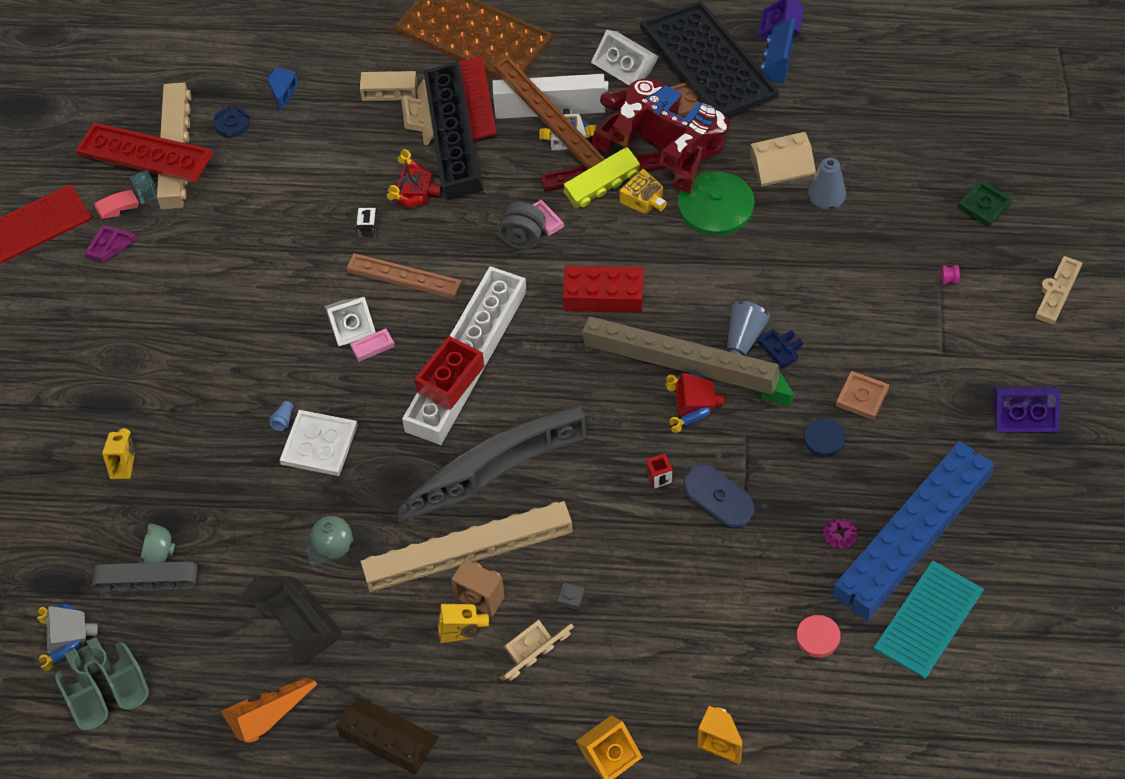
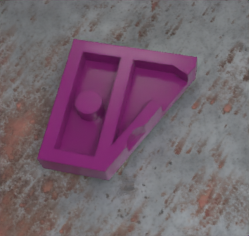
[85,225,136,263]

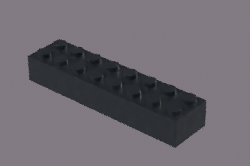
[423,61,484,200]

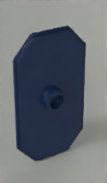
[683,465,755,527]

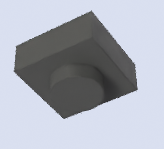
[558,583,585,610]

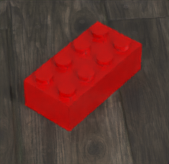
[563,266,643,313]

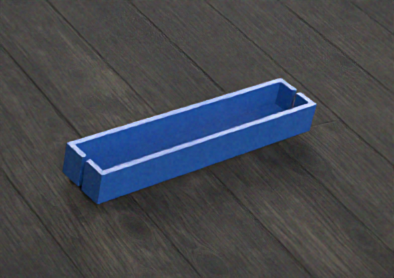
[833,441,994,621]

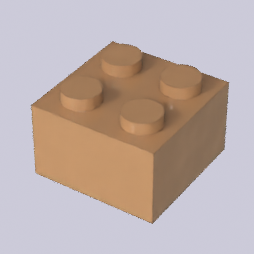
[451,559,505,618]

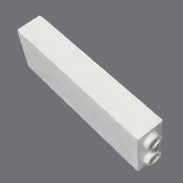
[493,74,608,119]

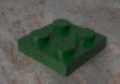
[957,180,1013,227]

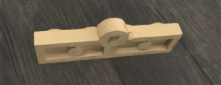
[1035,256,1082,325]

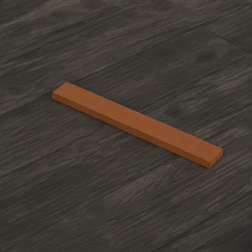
[493,55,605,169]

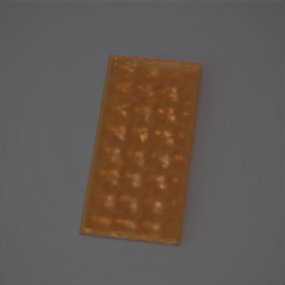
[395,0,553,80]

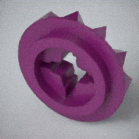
[823,518,857,549]

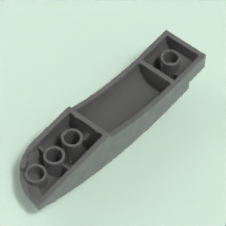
[397,405,586,522]

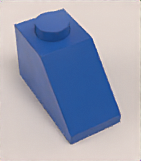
[268,67,298,110]

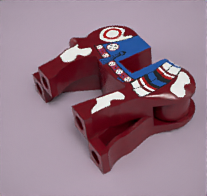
[592,79,729,194]

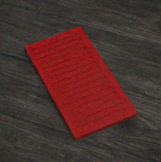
[459,56,497,140]
[0,184,92,264]

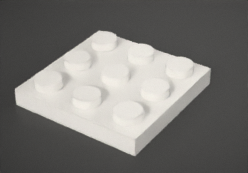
[280,410,358,476]

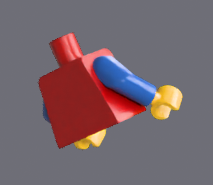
[666,373,724,433]

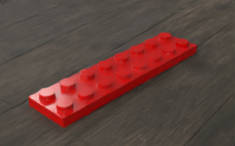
[76,122,213,183]

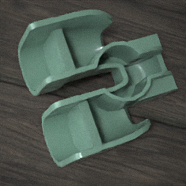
[55,637,149,730]

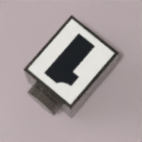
[356,207,379,237]

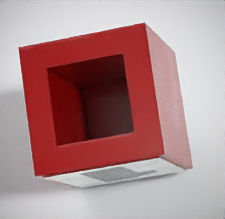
[646,453,673,489]

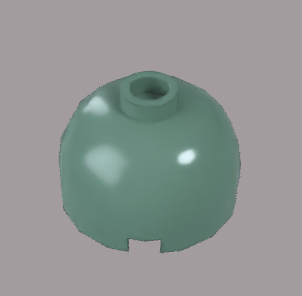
[310,515,353,559]
[140,523,175,563]

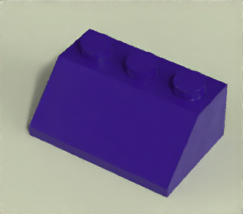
[993,386,1060,432]

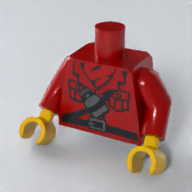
[387,149,442,208]

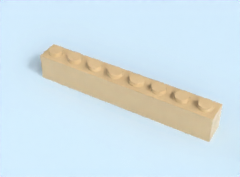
[157,83,191,209]

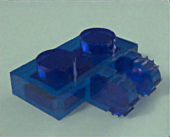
[758,328,804,369]

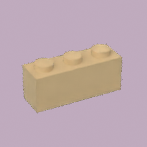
[360,71,417,101]

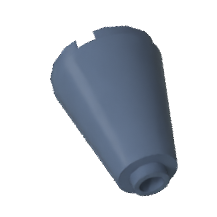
[808,158,846,209]
[726,301,770,356]

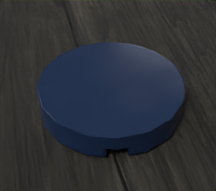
[213,106,250,138]
[804,418,846,457]

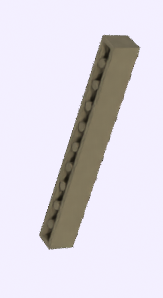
[582,316,780,395]

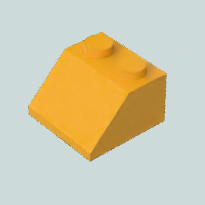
[698,706,742,764]
[576,715,643,779]

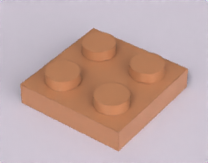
[836,371,889,420]

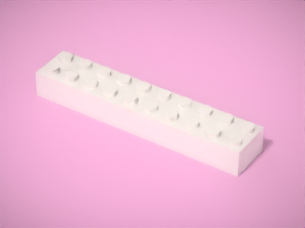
[402,266,527,445]

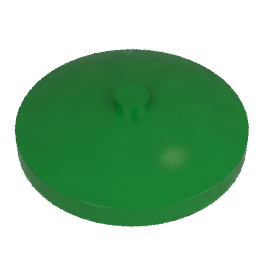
[678,171,754,236]

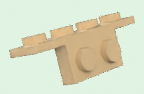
[401,79,434,146]
[500,620,574,681]

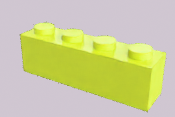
[564,147,640,209]

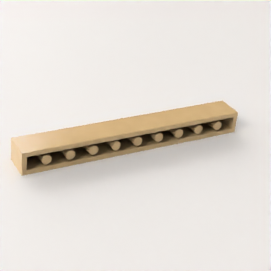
[361,501,573,592]

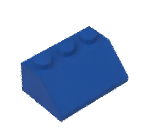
[761,18,796,83]

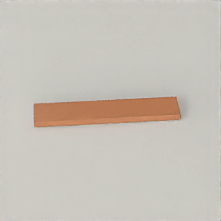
[347,253,462,299]

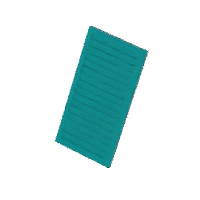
[874,561,984,680]

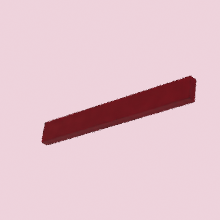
[540,151,668,193]

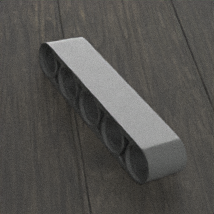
[92,562,197,592]

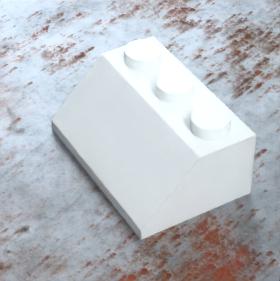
[591,30,659,85]

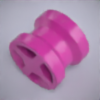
[941,265,960,285]

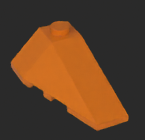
[221,678,317,743]

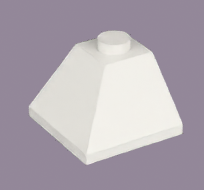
[324,297,376,346]

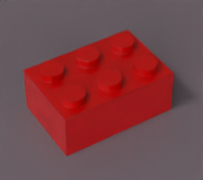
[414,336,485,410]

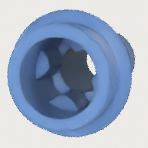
[270,401,294,431]

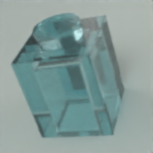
[129,170,157,204]

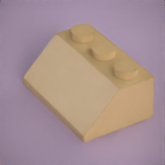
[750,132,816,186]

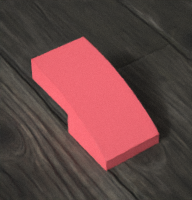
[94,190,139,219]

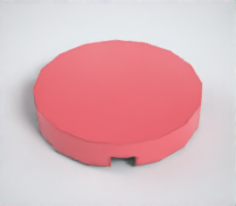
[797,615,840,658]

